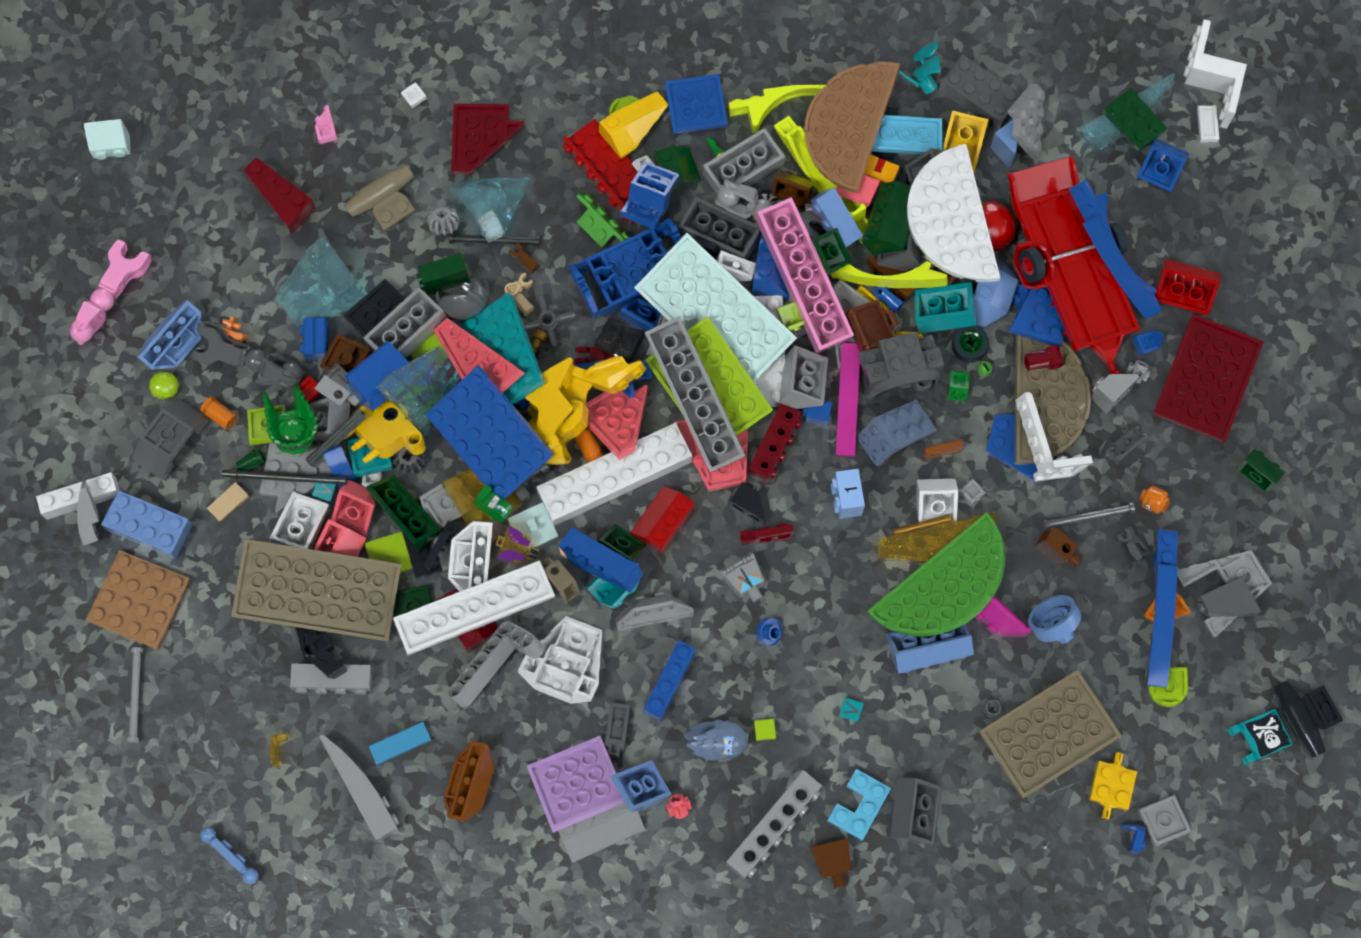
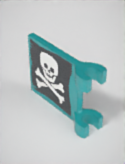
[1227,709,1293,766]

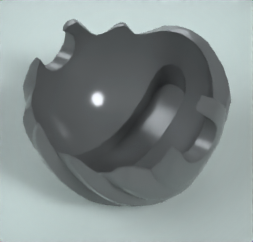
[435,277,490,320]

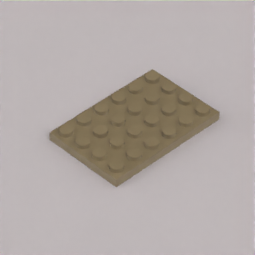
[978,670,1122,799]

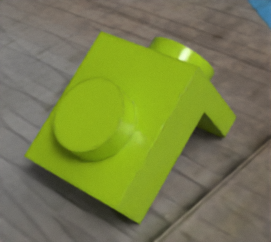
[776,301,805,332]

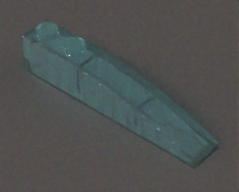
[1080,73,1176,151]

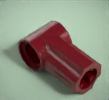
[1024,345,1064,371]

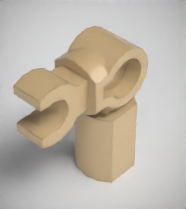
[505,273,534,316]

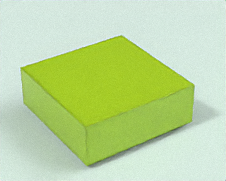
[754,719,776,741]

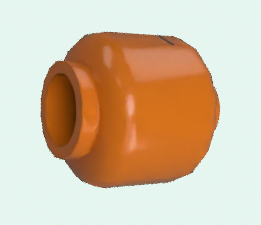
[1140,486,1170,514]

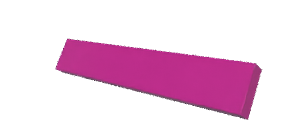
[836,343,860,457]

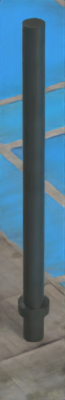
[222,468,348,485]

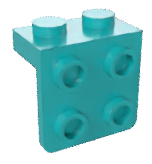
[586,577,640,609]

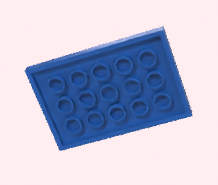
[425,365,555,500]

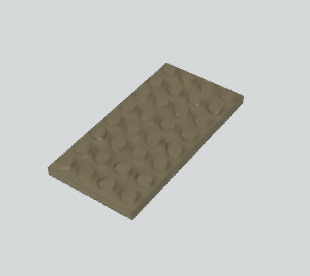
[231,539,401,641]

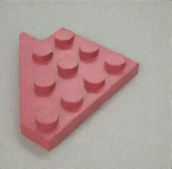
[586,385,648,460]

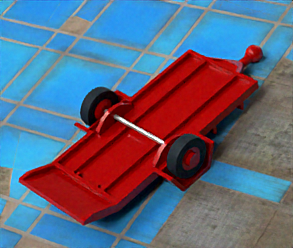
[1007,156,1140,374]

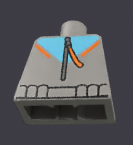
[314,363,359,406]
[720,553,764,603]

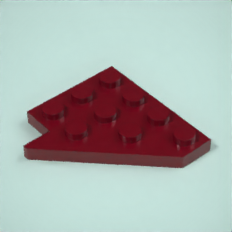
[451,104,524,175]

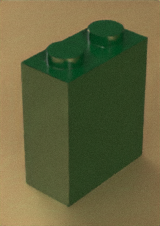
[416,253,470,296]

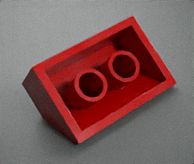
[1155,259,1220,315]
[630,486,695,554]

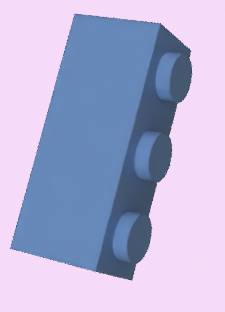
[811,188,863,248]

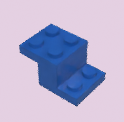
[620,161,679,229]

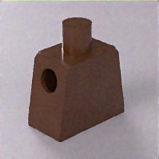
[1034,526,1082,567]
[810,838,851,889]

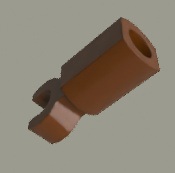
[509,243,540,274]

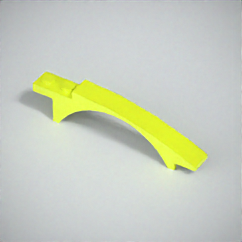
[728,85,826,133]
[774,116,868,244]
[831,261,948,288]

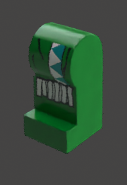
[473,485,513,522]

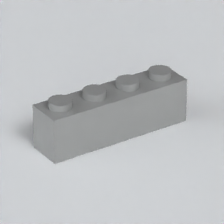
[290,664,373,695]

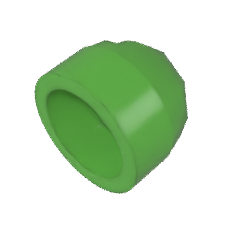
[977,361,993,377]

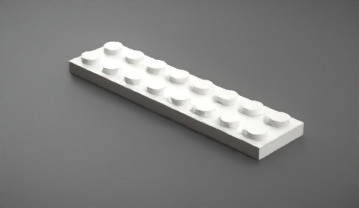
[393,561,555,655]

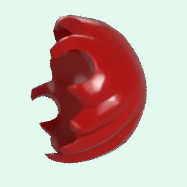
[981,201,1016,252]

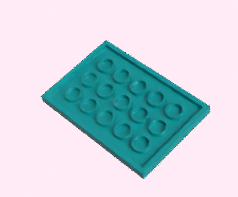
[459,292,545,404]

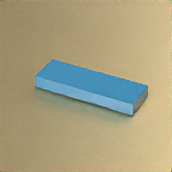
[369,722,432,765]

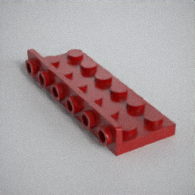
[562,119,638,225]

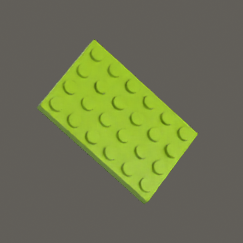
[645,316,774,436]

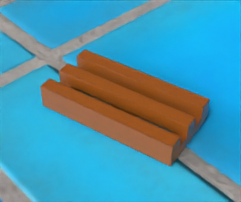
[923,440,963,460]

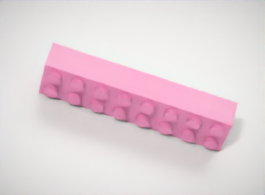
[755,197,854,354]

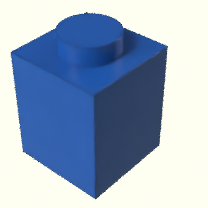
[803,401,832,426]

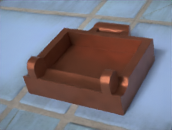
[844,300,899,352]

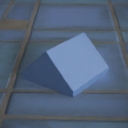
[990,119,1017,167]

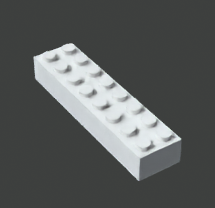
[536,423,692,526]

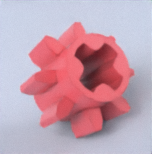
[666,794,692,819]

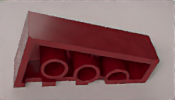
[244,157,316,235]

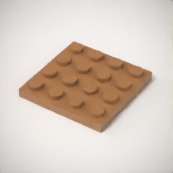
[86,550,191,650]

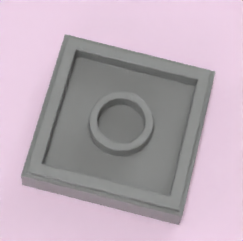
[1137,794,1192,847]

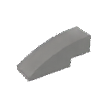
[77,480,99,546]

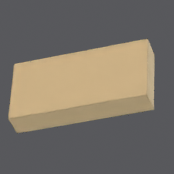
[207,482,249,523]

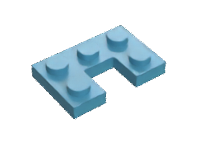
[827,769,891,841]

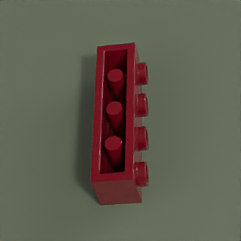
[748,403,803,483]

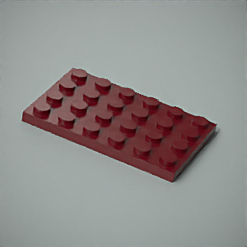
[1152,314,1264,443]

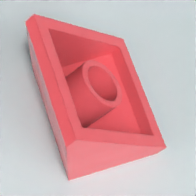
[836,175,880,207]

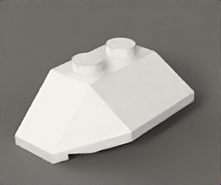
[448,521,493,592]

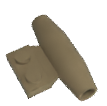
[344,164,415,231]

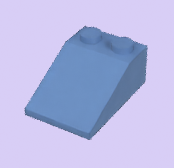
[611,760,672,812]

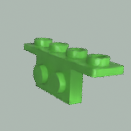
[576,193,632,248]

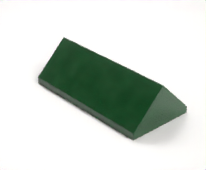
[366,475,442,551]

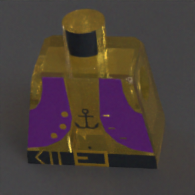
[491,523,539,564]

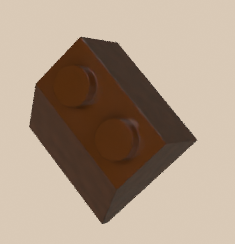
[771,170,815,209]

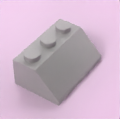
[779,346,828,409]

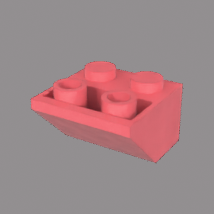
[313,519,367,557]

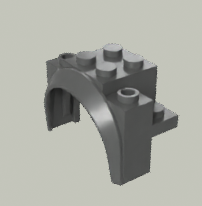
[858,332,944,399]

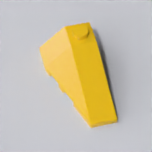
[599,91,668,159]

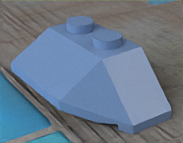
[974,258,1018,329]
[137,300,201,370]

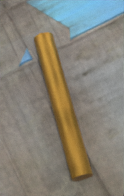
[893,514,952,536]

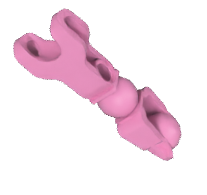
[70,240,152,345]

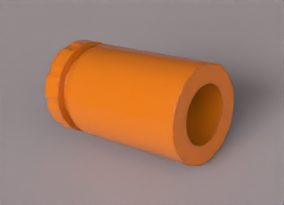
[200,396,238,430]
[574,429,604,463]

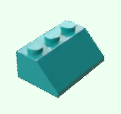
[915,282,976,333]

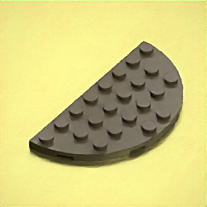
[1014,335,1091,465]

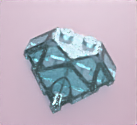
[448,178,530,243]

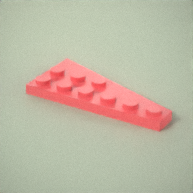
[433,318,525,393]

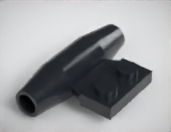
[1273,681,1343,758]

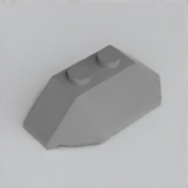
[616,592,694,632]

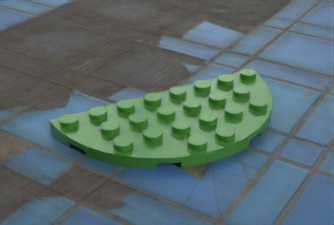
[867,512,1005,636]

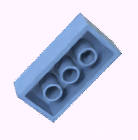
[101,490,193,559]

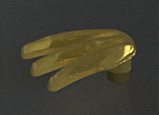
[270,733,288,769]

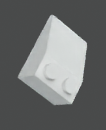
[270,492,329,549]

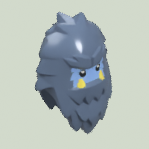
[684,719,749,761]

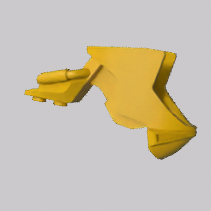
[524,356,646,465]

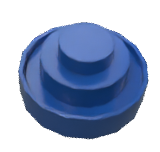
[756,617,783,646]

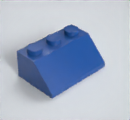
[752,235,789,298]
[345,341,416,411]

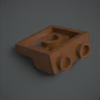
[320,334,373,373]

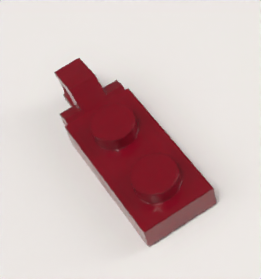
[740,523,794,545]

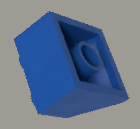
[1137,138,1189,192]

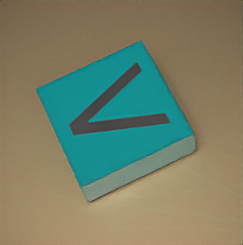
[312,483,336,501]
[839,697,864,723]

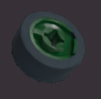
[952,326,989,363]

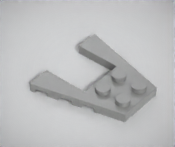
[419,477,509,572]
[1177,550,1272,639]

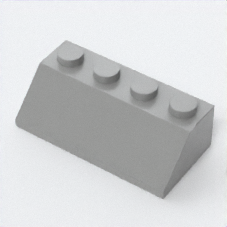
[558,803,645,863]

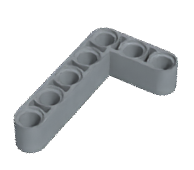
[448,621,545,708]

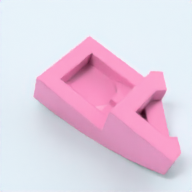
[315,105,337,144]

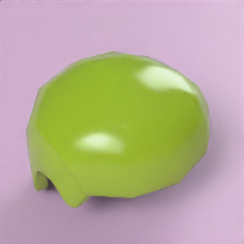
[149,371,179,400]

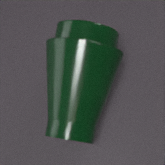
[235,449,266,471]

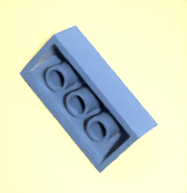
[886,624,974,674]

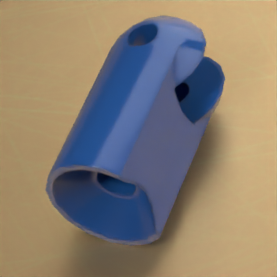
[873,286,905,313]

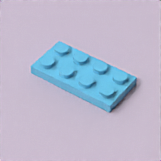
[872,115,942,155]

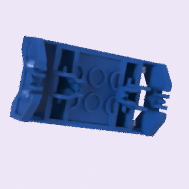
[568,218,682,319]

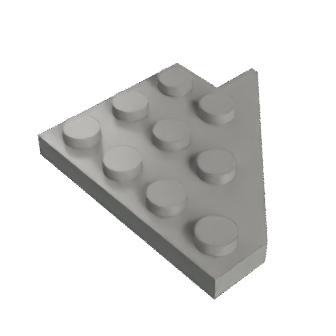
[1008,84,1045,159]

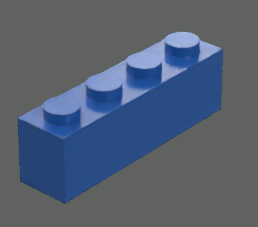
[643,640,696,722]

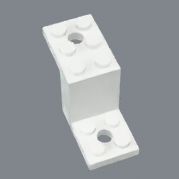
[1183,19,1247,129]

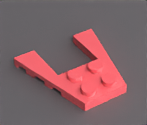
[674,420,748,492]

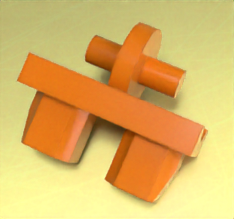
[222,316,248,343]

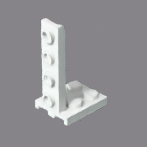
[1015,392,1093,482]

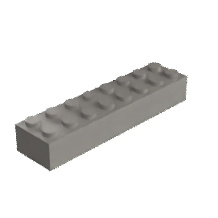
[645,316,746,473]

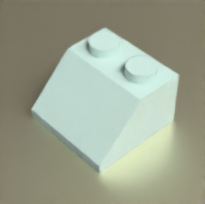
[84,119,131,160]

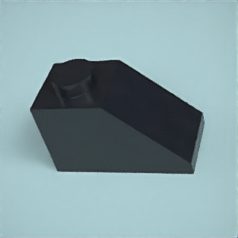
[730,482,765,525]

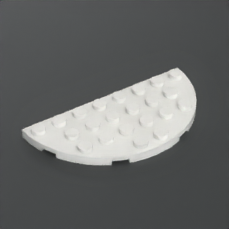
[907,144,1000,282]

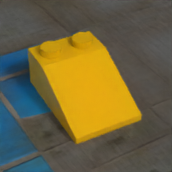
[942,111,989,173]

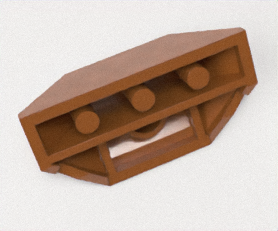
[443,741,494,822]

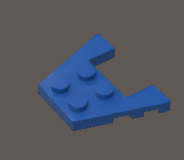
[986,414,1038,484]

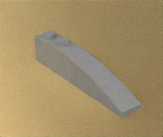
[319,734,400,842]

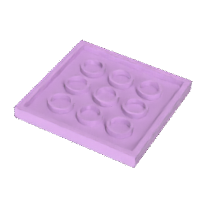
[527,736,625,833]

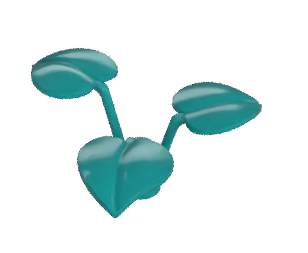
[898,40,941,94]

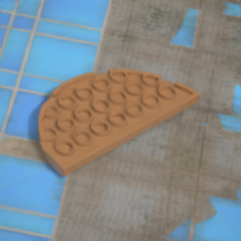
[804,62,900,194]

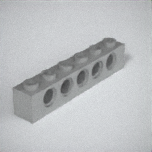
[726,770,822,880]

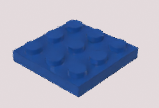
[665,74,728,135]

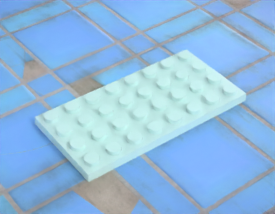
[634,233,797,382]

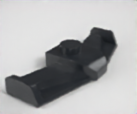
[295,627,347,679]

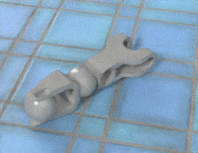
[714,180,824,239]

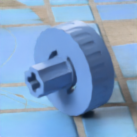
[1028,595,1081,644]

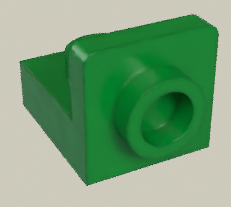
[947,370,969,402]

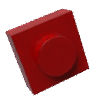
[299,376,320,403]

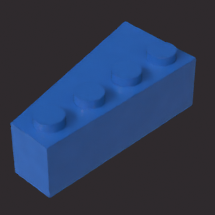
[558,527,643,593]

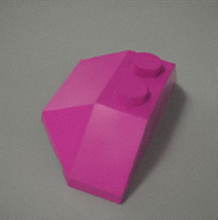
[974,595,1032,637]

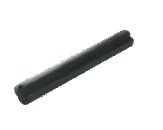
[306,409,366,467]

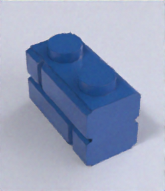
[300,318,328,360]

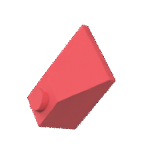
[331,480,376,536]

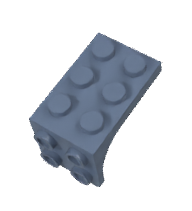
[857,399,937,467]

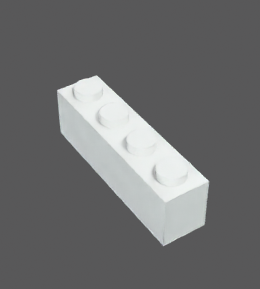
[36,472,120,520]

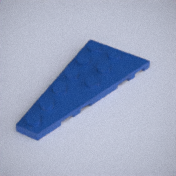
[1007,286,1064,347]

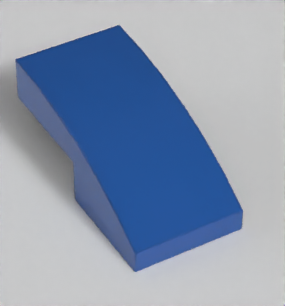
[322,445,357,488]

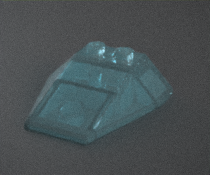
[275,237,368,327]
[376,346,460,438]

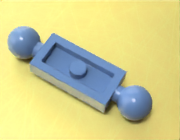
[200,827,259,885]

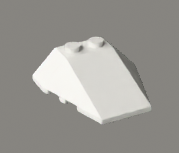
[518,616,602,704]

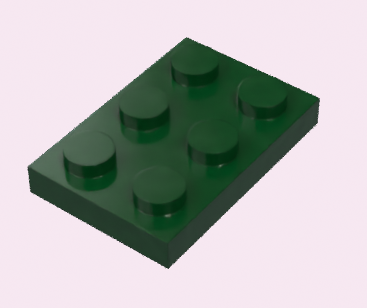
[1102,88,1167,152]

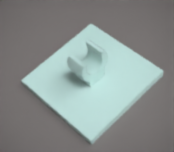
[507,503,558,553]

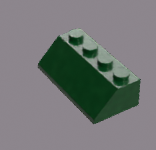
[862,181,912,255]

